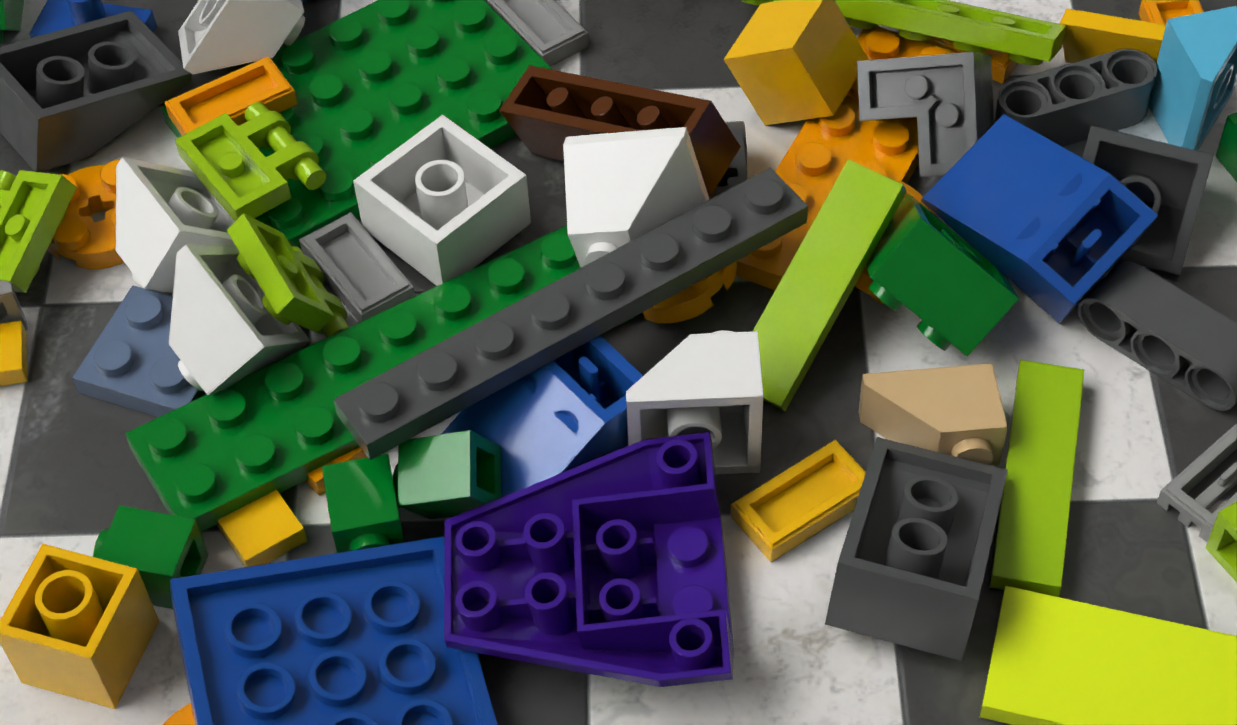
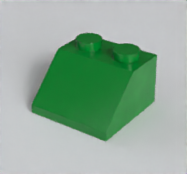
[866,193,1019,356]

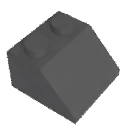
[1082,126,1214,275]

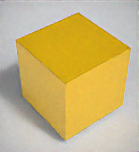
[723,0,868,125]
[0,544,160,709]

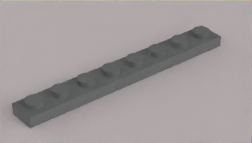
[333,167,808,460]

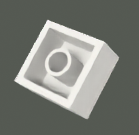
[353,115,531,286]

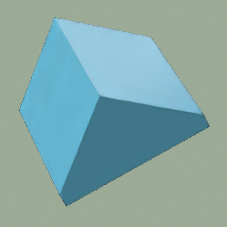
[1149,6,1237,150]

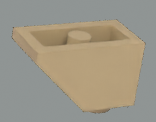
[858,363,1007,465]

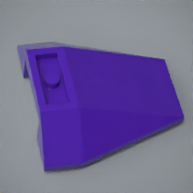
[444,432,734,687]

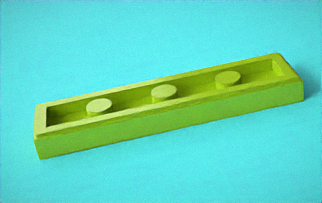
[753,159,907,412]
[989,360,1085,597]

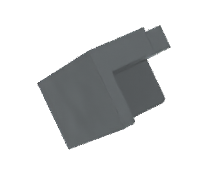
[857,52,994,177]

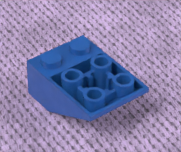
[921,114,1159,324]
[441,336,643,497]

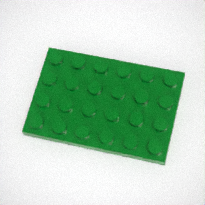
[161,0,553,250]

